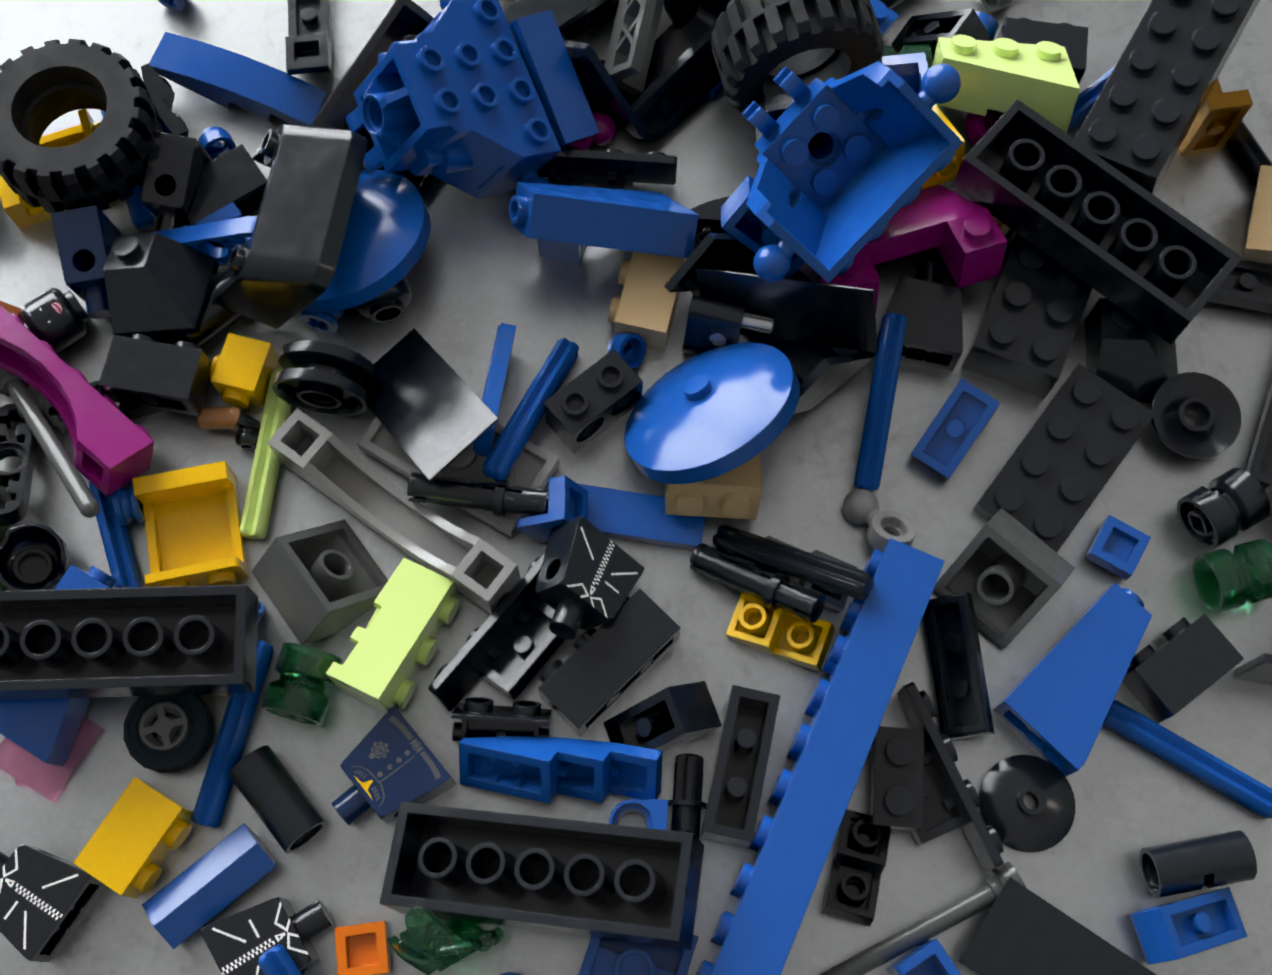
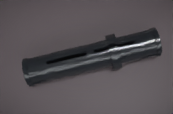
[407,472,549,517]
[690,543,826,623]

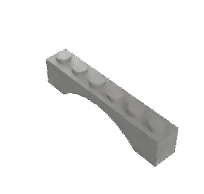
[267,408,521,614]

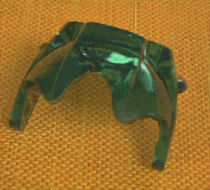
[387,906,504,975]

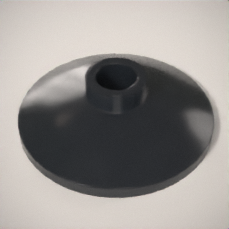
[1150,372,1241,459]
[978,755,1075,853]

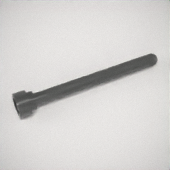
[0,368,100,518]
[819,862,1026,975]

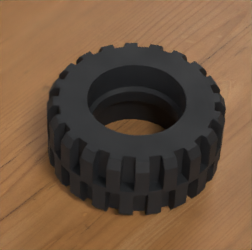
[711,0,884,113]
[0,39,163,213]

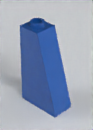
[509,182,699,258]
[0,564,117,767]
[993,583,1152,777]

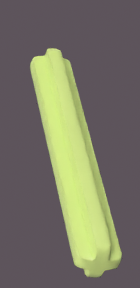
[239,368,292,540]

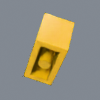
[73,777,193,899]

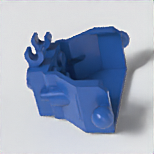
[345,0,561,199]
[742,61,964,283]

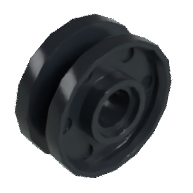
[272,340,375,416]

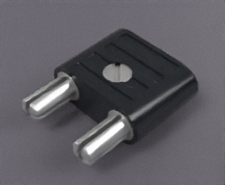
[682,295,774,355]

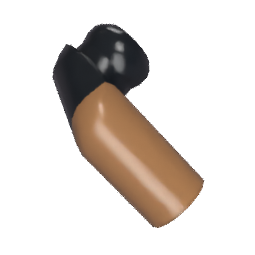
[197,406,261,450]

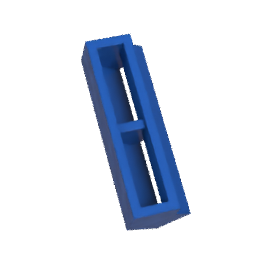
[142,823,276,949]

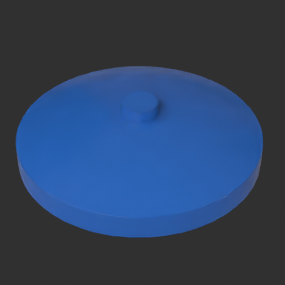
[303,170,431,312]
[624,342,800,484]

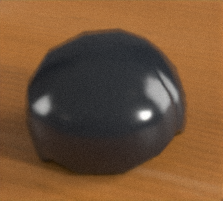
[0,522,70,591]

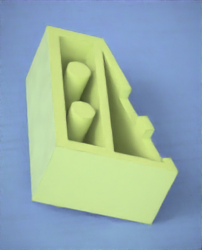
[932,35,1080,134]
[326,558,460,713]

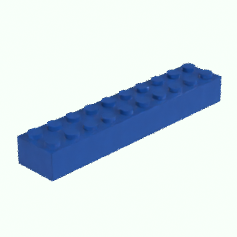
[696,538,945,975]

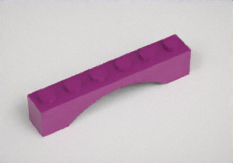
[0,305,154,497]

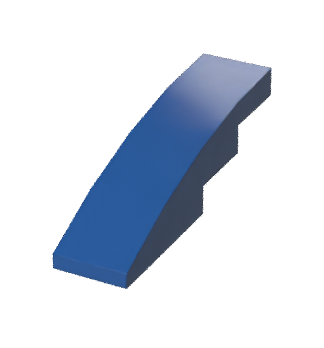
[149,32,327,126]
[459,736,663,804]

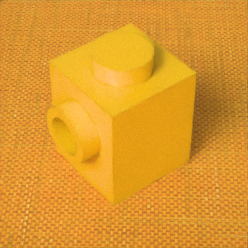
[210,333,280,409]

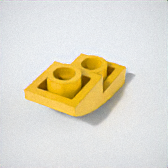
[726,593,835,672]

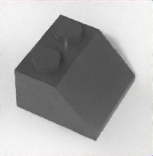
[933,508,1075,649]
[251,519,388,645]

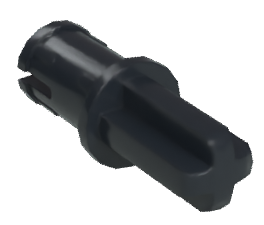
[668,753,706,839]

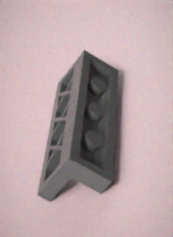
[604,0,664,96]

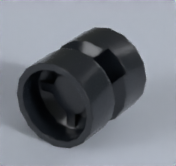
[1177,468,1271,550]

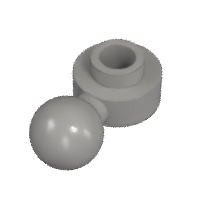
[843,489,916,552]

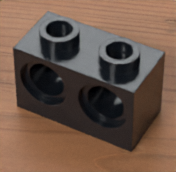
[543,349,643,454]

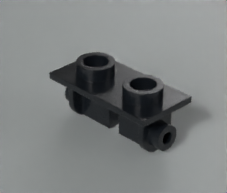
[451,697,552,742]

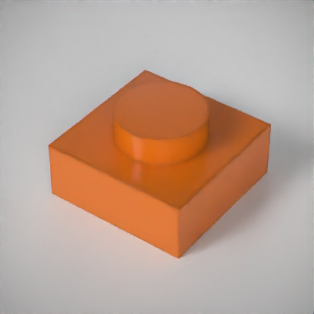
[334,921,392,975]

